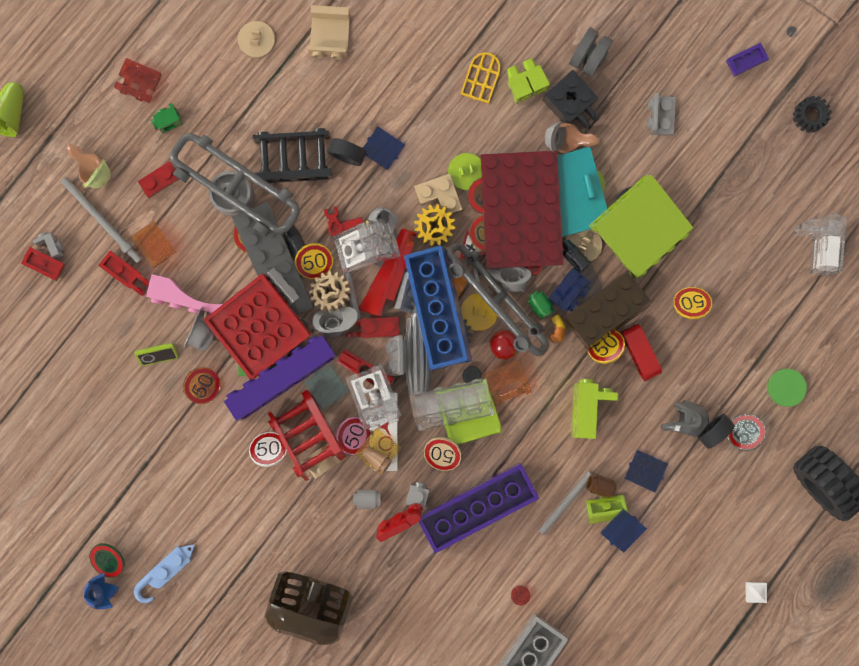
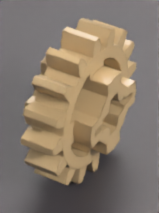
[309,271,352,313]

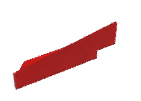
[359,228,417,317]

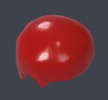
[489,329,517,360]

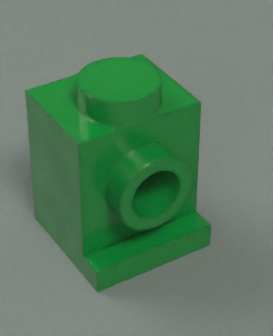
[151,103,183,134]

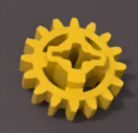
[414,204,456,246]

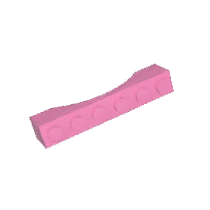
[146,274,222,316]

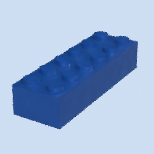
[404,246,473,370]

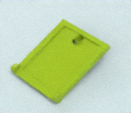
[438,387,503,445]

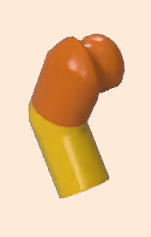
[550,314,567,343]

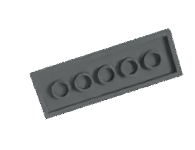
[232,202,314,315]

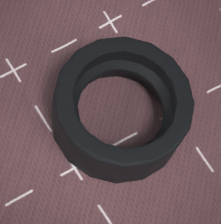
[328,138,366,166]
[697,414,735,449]

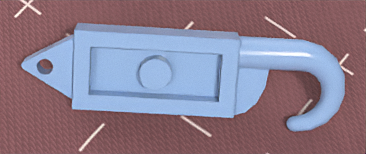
[134,544,195,603]

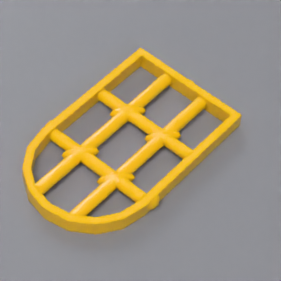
[460,52,500,104]

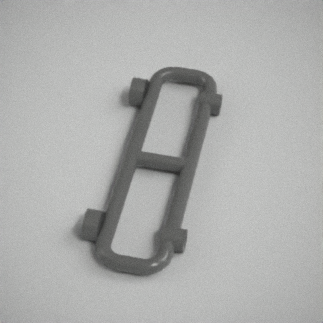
[170,133,299,237]
[446,243,549,357]

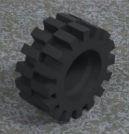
[793,96,832,133]

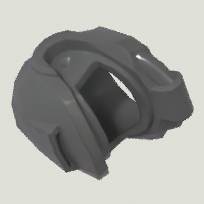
[660,400,709,437]

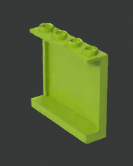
[589,175,693,278]

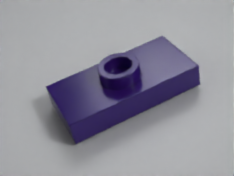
[726,43,769,77]

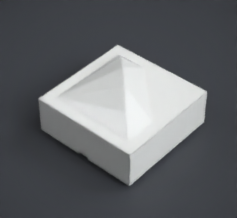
[746,582,767,603]

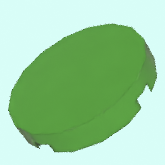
[767,369,807,407]

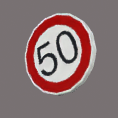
[249,432,287,467]

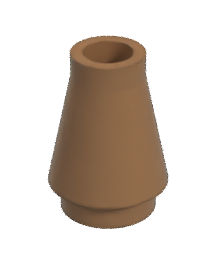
[362,446,392,473]

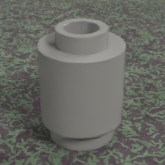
[353,490,380,509]

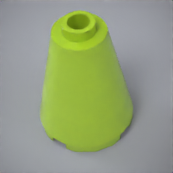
[0,82,24,137]

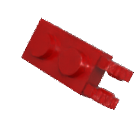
[98,251,150,296]
[346,317,399,339]
[376,503,423,542]

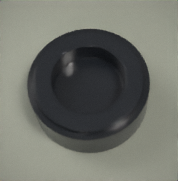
[462,366,482,386]

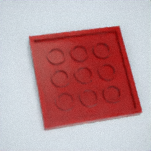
[203,273,312,379]

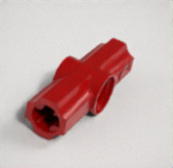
[336,348,394,389]

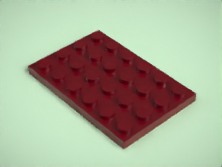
[480,151,564,269]

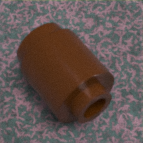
[586,474,616,499]

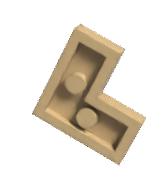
[414,174,462,214]

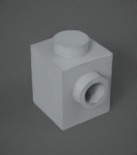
[406,482,429,509]

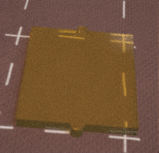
[355,428,401,474]

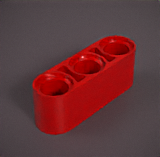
[620,324,662,382]

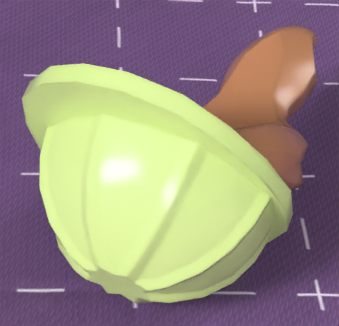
[67,144,111,188]

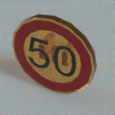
[183,367,221,405]

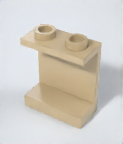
[308,5,350,60]

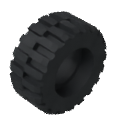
[793,445,859,521]

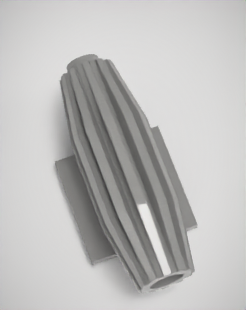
[386,314,432,396]

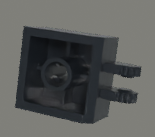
[542,70,599,129]

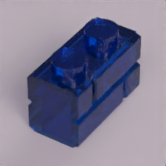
[548,268,591,313]

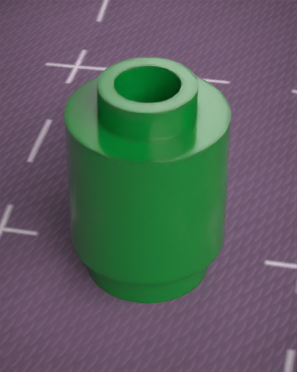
[528,290,554,319]

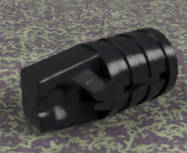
[283,224,306,259]
[562,239,592,274]

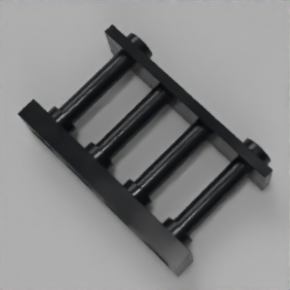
[253,128,333,183]

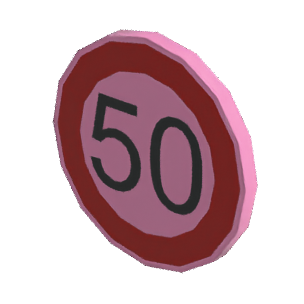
[336,417,372,455]

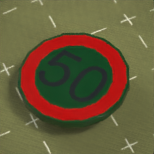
[89,543,125,578]

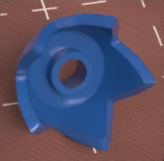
[83,573,119,609]

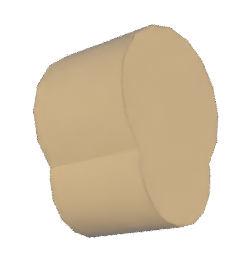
[303,443,345,479]

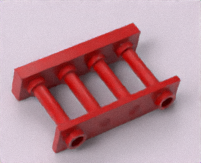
[268,389,346,481]

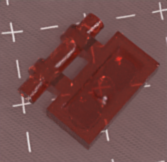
[114,58,162,103]

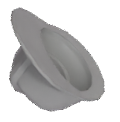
[488,267,531,293]
[184,306,214,351]
[312,307,358,338]

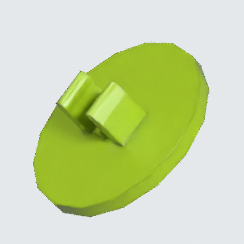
[448,153,481,190]

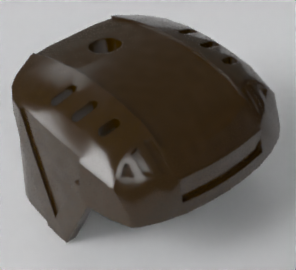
[264,571,353,645]

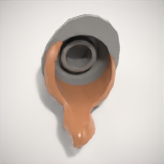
[545,121,600,154]

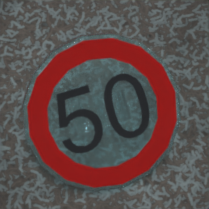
[727,414,766,451]

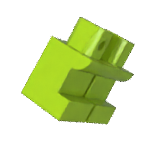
[507,58,550,104]

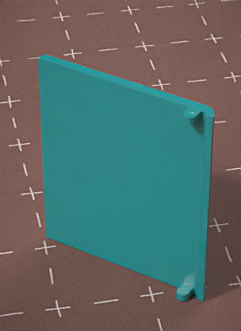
[557,147,607,237]

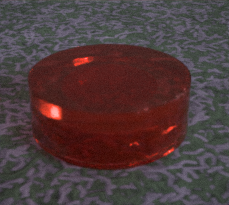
[511,585,530,606]

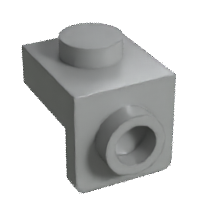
[33,232,64,259]

